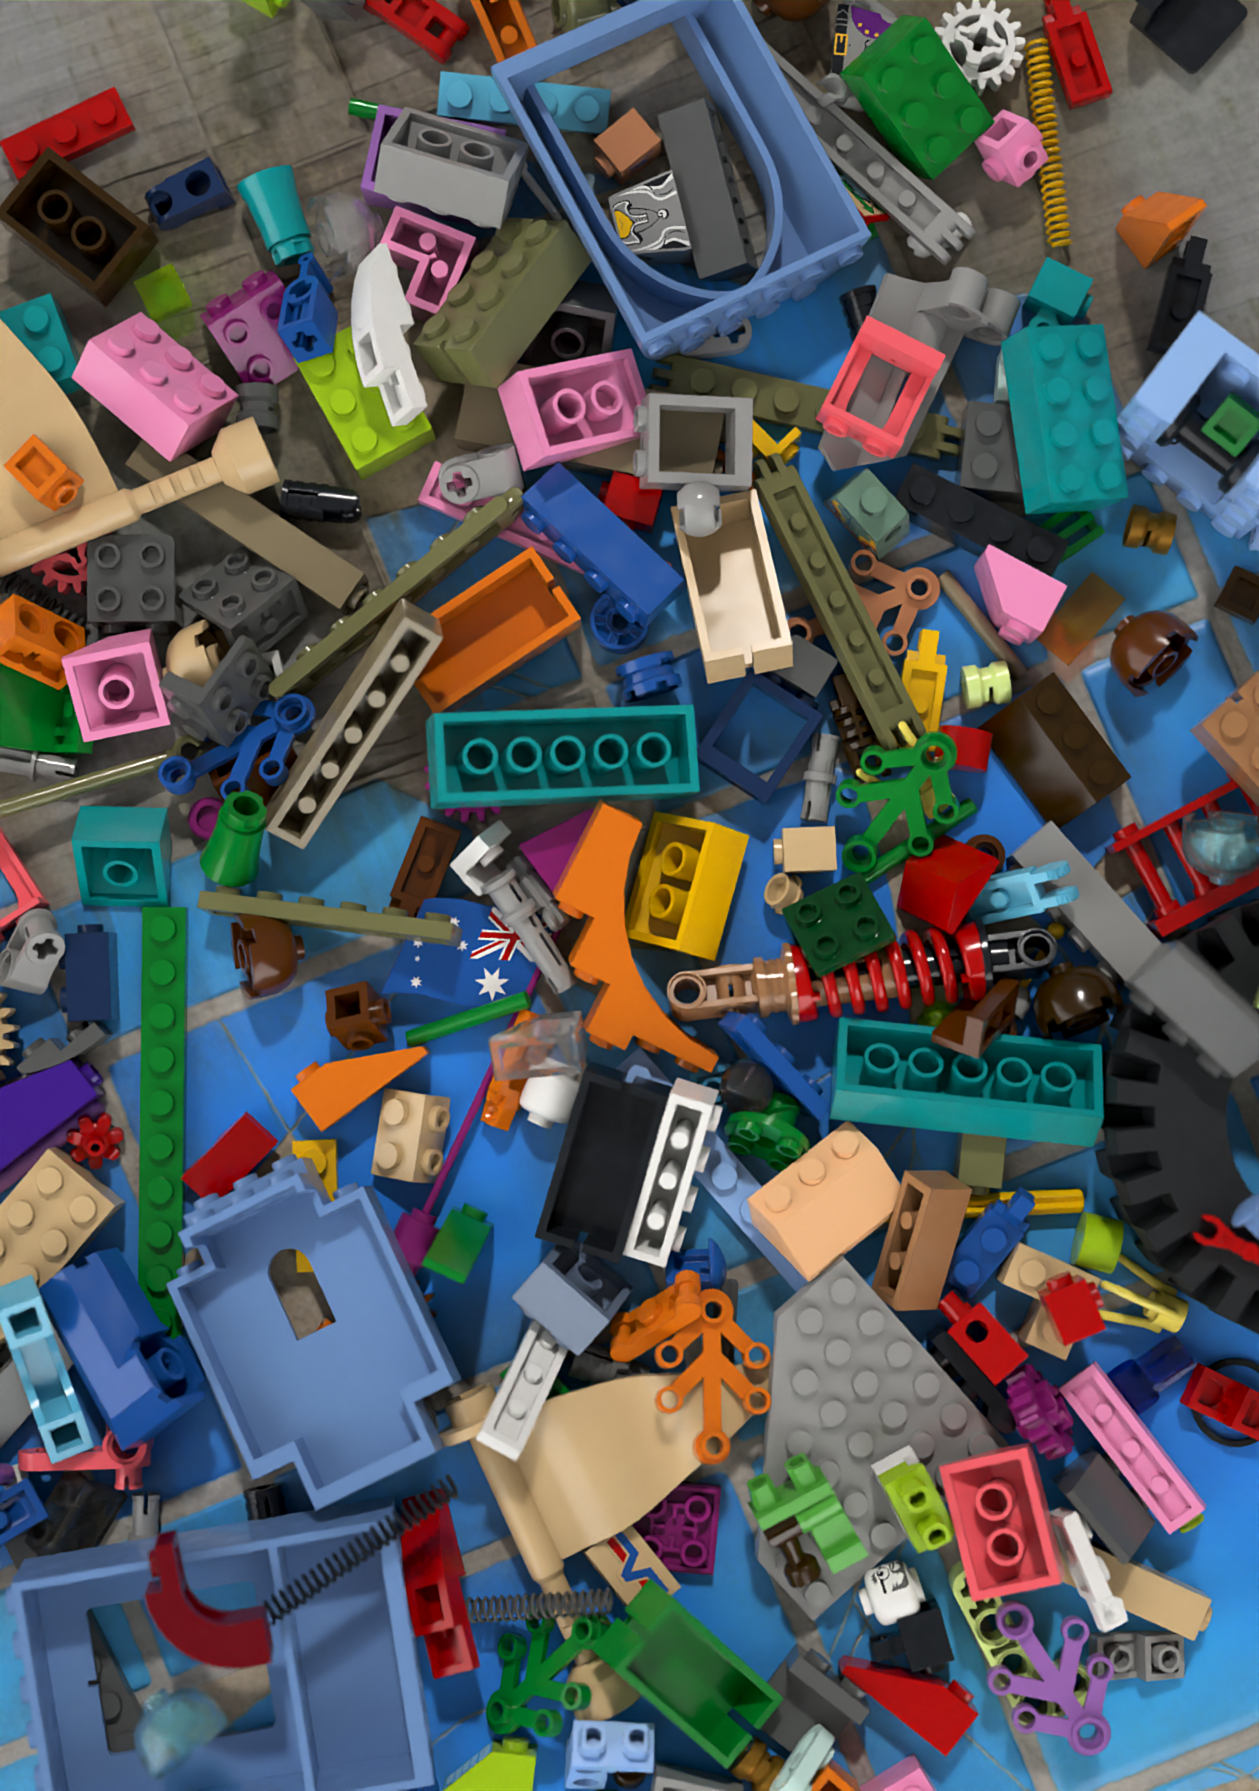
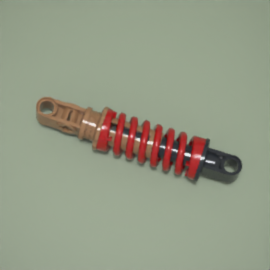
[667,919,1057,1025]

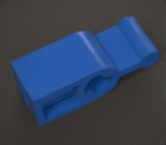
[277,252,338,363]

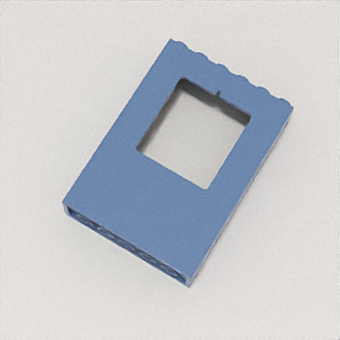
[5,1496,434,1791]

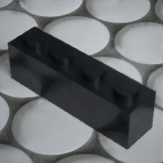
[895,463,1070,578]

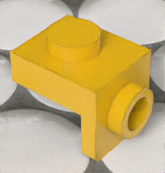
[752,420,802,470]

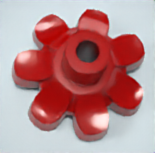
[66,1112,125,1169]

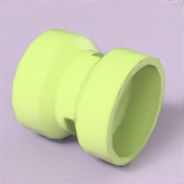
[960,660,1012,709]

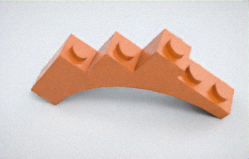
[552,799,719,1073]

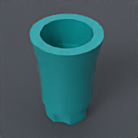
[236,165,315,267]

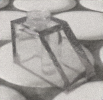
[488,1011,588,1081]

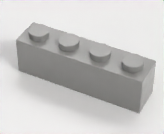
[1006,821,1162,987]

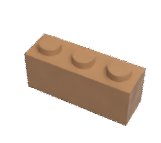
[871,1170,972,1311]

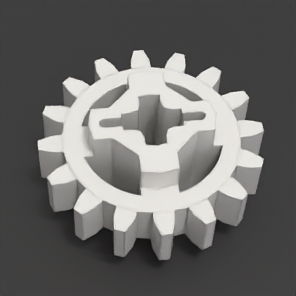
[935,0,1025,96]

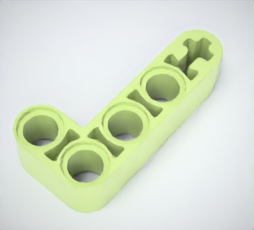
[948,1560,1090,1725]

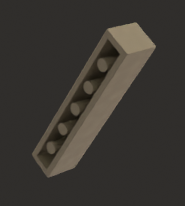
[265,598,443,850]

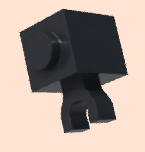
[869,1599,954,1674]

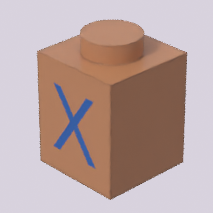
[593,107,661,186]

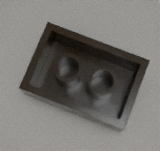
[0,147,159,308]

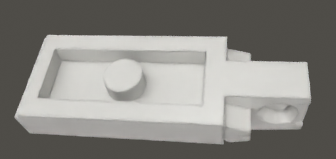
[1050,1507,1128,1632]

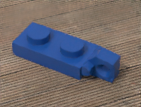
[946,1186,1035,1299]

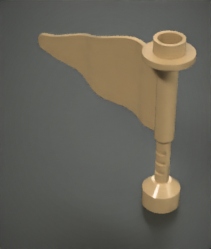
[0,319,281,604]
[438,1359,770,1721]

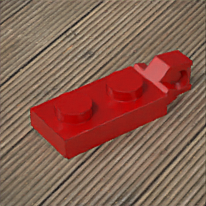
[1041,0,1113,110]

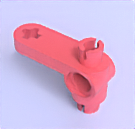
[18,1423,154,1490]

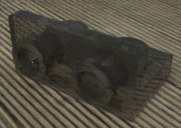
[24,1470,128,1556]

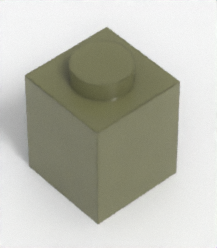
[953,1133,1007,1195]

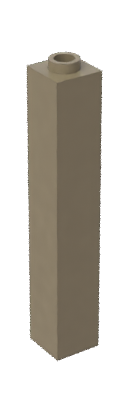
[125,439,369,616]

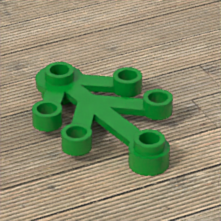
[836,731,960,873]
[486,1607,612,1737]

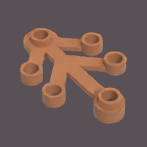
[787,549,940,657]

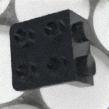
[1129,0,1248,74]

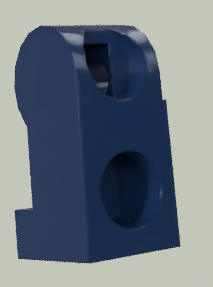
[144,157,236,231]

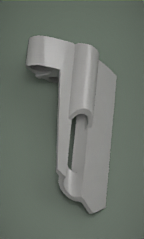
[818,267,1021,471]

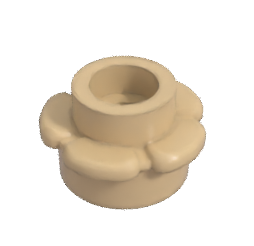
[764,873,804,915]

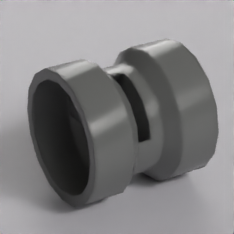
[236,382,279,435]

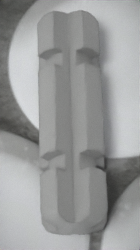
[506,855,570,932]

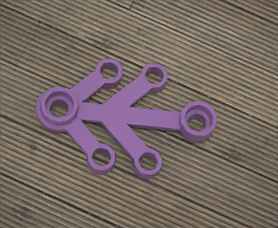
[986,1600,1114,1756]

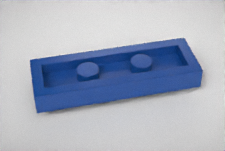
[718,1011,830,1120]

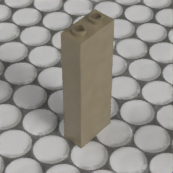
[454,363,726,491]

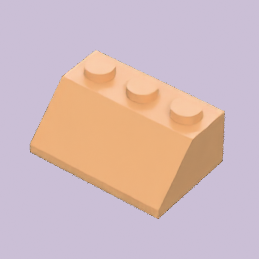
[747,1121,900,1282]

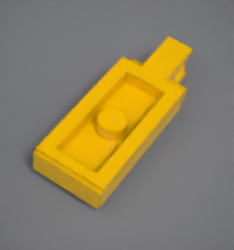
[892,629,948,752]

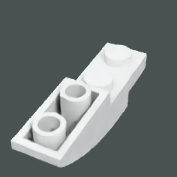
[351,243,428,426]

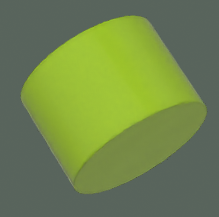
[1071,1211,1124,1274]

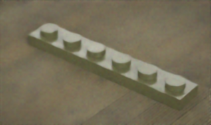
[197,886,463,947]

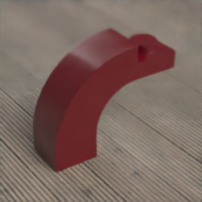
[144,1530,274,1669]

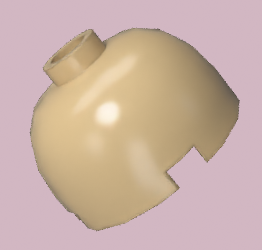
[162,619,230,688]

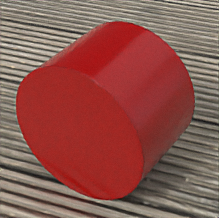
[934,725,993,773]

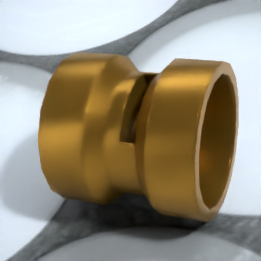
[1122,504,1177,556]
[728,1735,786,1791]

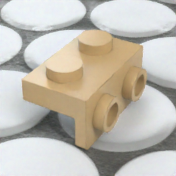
[371,1088,450,1183]

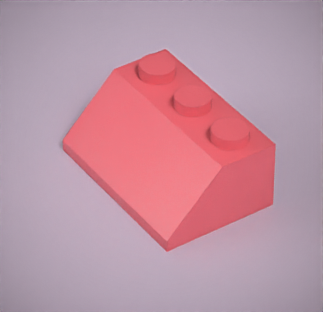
[939,1442,1065,1602]

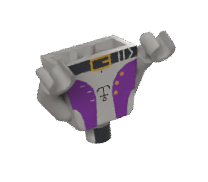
[816,0,898,112]

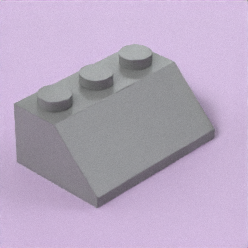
[374,107,529,229]

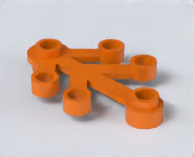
[654,1289,771,1465]

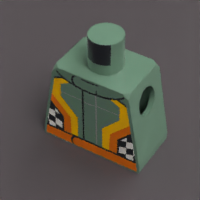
[823,468,910,561]

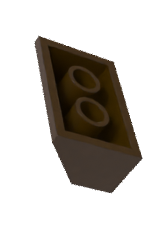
[977,672,1132,828]

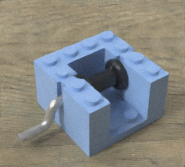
[1117,311,1259,539]

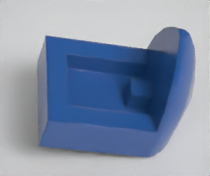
[665,1238,727,1292]

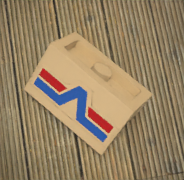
[581,1525,681,1607]

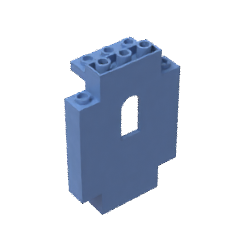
[166,1154,462,1511]

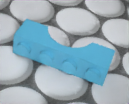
[0,1274,94,1464]

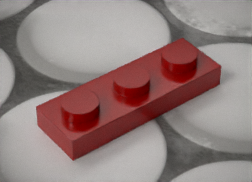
[0,86,136,182]

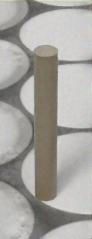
[938,570,1029,681]

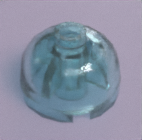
[1182,810,1259,885]
[134,1688,229,1780]

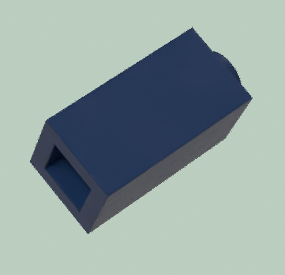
[59,924,120,1021]

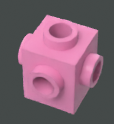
[974,109,1049,188]

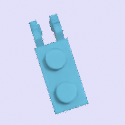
[964,860,1080,925]

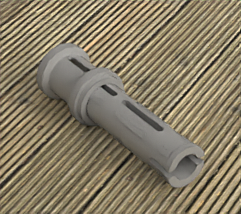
[480,867,578,995]

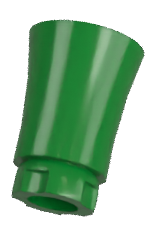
[199,790,267,887]

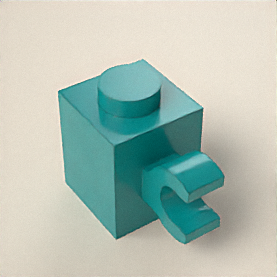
[1022,257,1094,327]

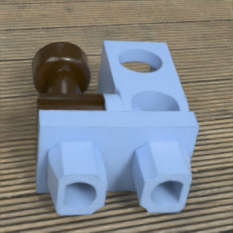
[564,1720,654,1790]

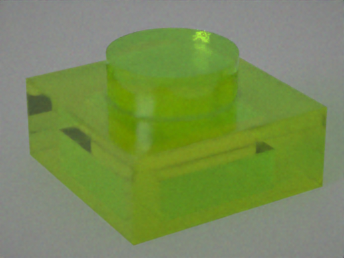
[134,263,193,323]

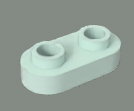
[769,1724,835,1791]

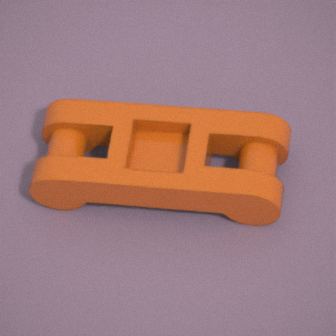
[610,1270,702,1363]

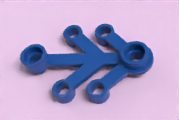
[158,694,316,800]

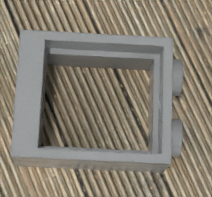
[633,393,753,493]

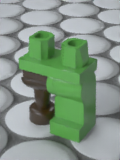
[746,1453,869,1588]

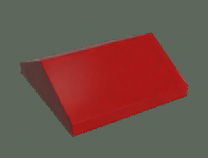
[896,835,1000,935]

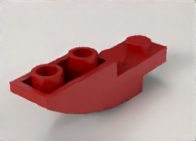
[401,1488,480,1679]

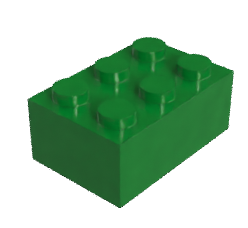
[840,15,995,180]

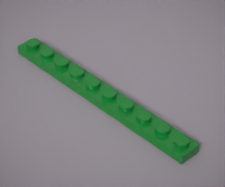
[138,907,188,1340]

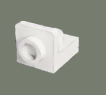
[450,820,511,896]

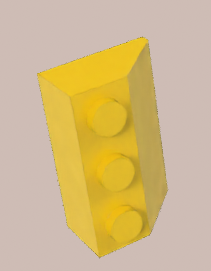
[625,811,749,961]

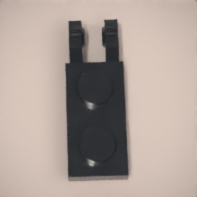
[926,1325,1016,1434]

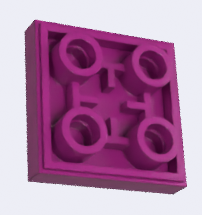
[632,1481,721,1575]

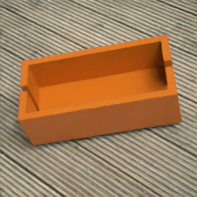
[414,546,582,713]

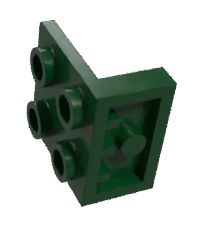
[781,871,897,977]

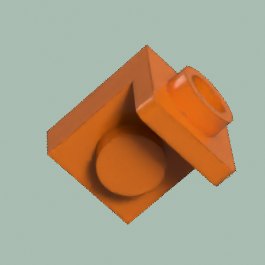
[3,434,84,511]

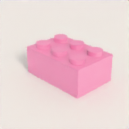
[71,312,238,462]

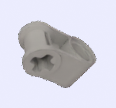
[438,443,525,504]
[0,908,65,995]

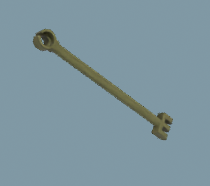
[0,735,206,819]

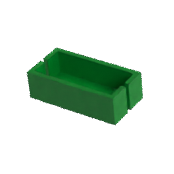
[592,1579,784,1769]

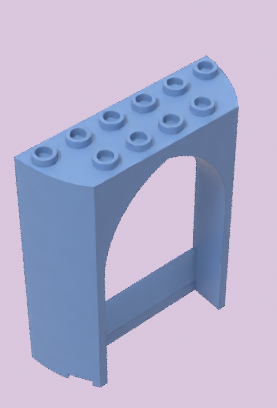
[491,0,871,360]

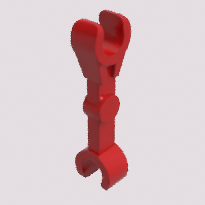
[1192,1214,1259,1265]

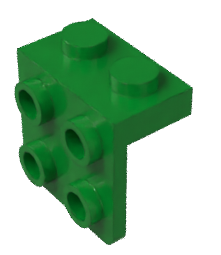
[0,663,94,755]

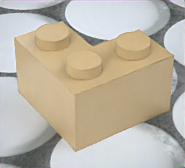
[995,1242,1101,1360]

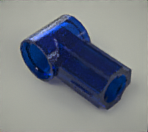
[1106,1334,1196,1415]

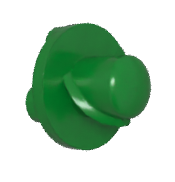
[724,1091,811,1172]

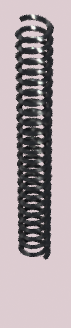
[263,1474,458,1626]

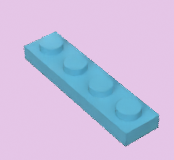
[437,71,611,135]

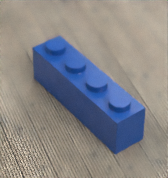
[521,462,685,628]

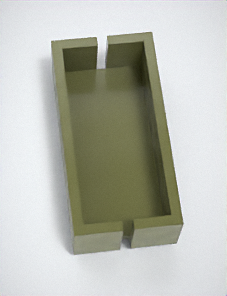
[413,217,592,388]

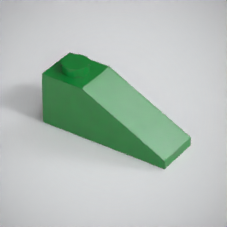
[422,1203,493,1284]

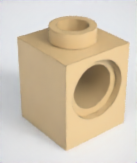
[773,826,837,874]

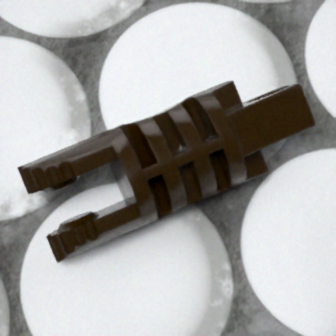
[828,673,892,784]

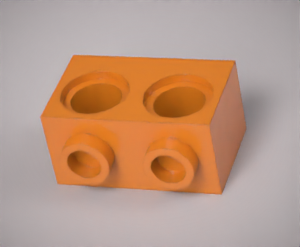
[0,594,86,690]

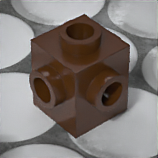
[325,980,392,1051]

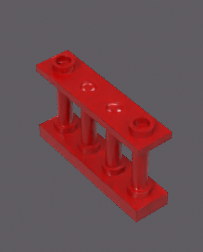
[1105,773,1259,938]

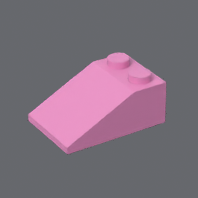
[497,348,646,471]

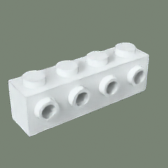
[623,1078,723,1268]

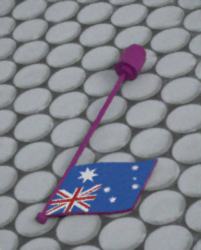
[380,898,573,1276]

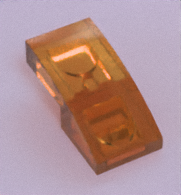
[1036,571,1125,666]

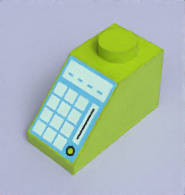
[443,1735,538,1791]

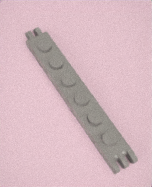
[765,42,976,265]

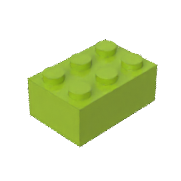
[293,326,436,481]

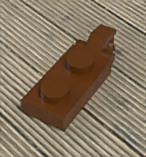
[389,816,463,918]

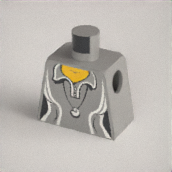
[608,170,692,265]

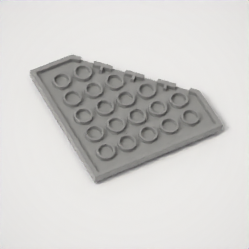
[754,1255,1009,1621]

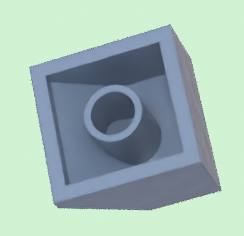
[511,1239,633,1356]

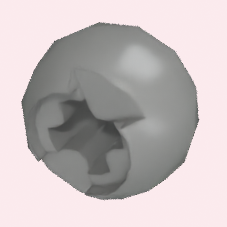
[677,481,722,538]

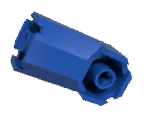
[38,1247,206,1451]

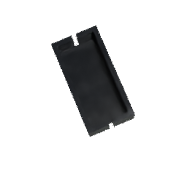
[535,1061,673,1264]

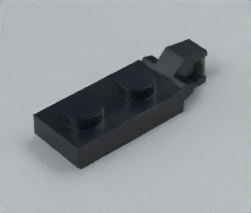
[1147,235,1213,355]

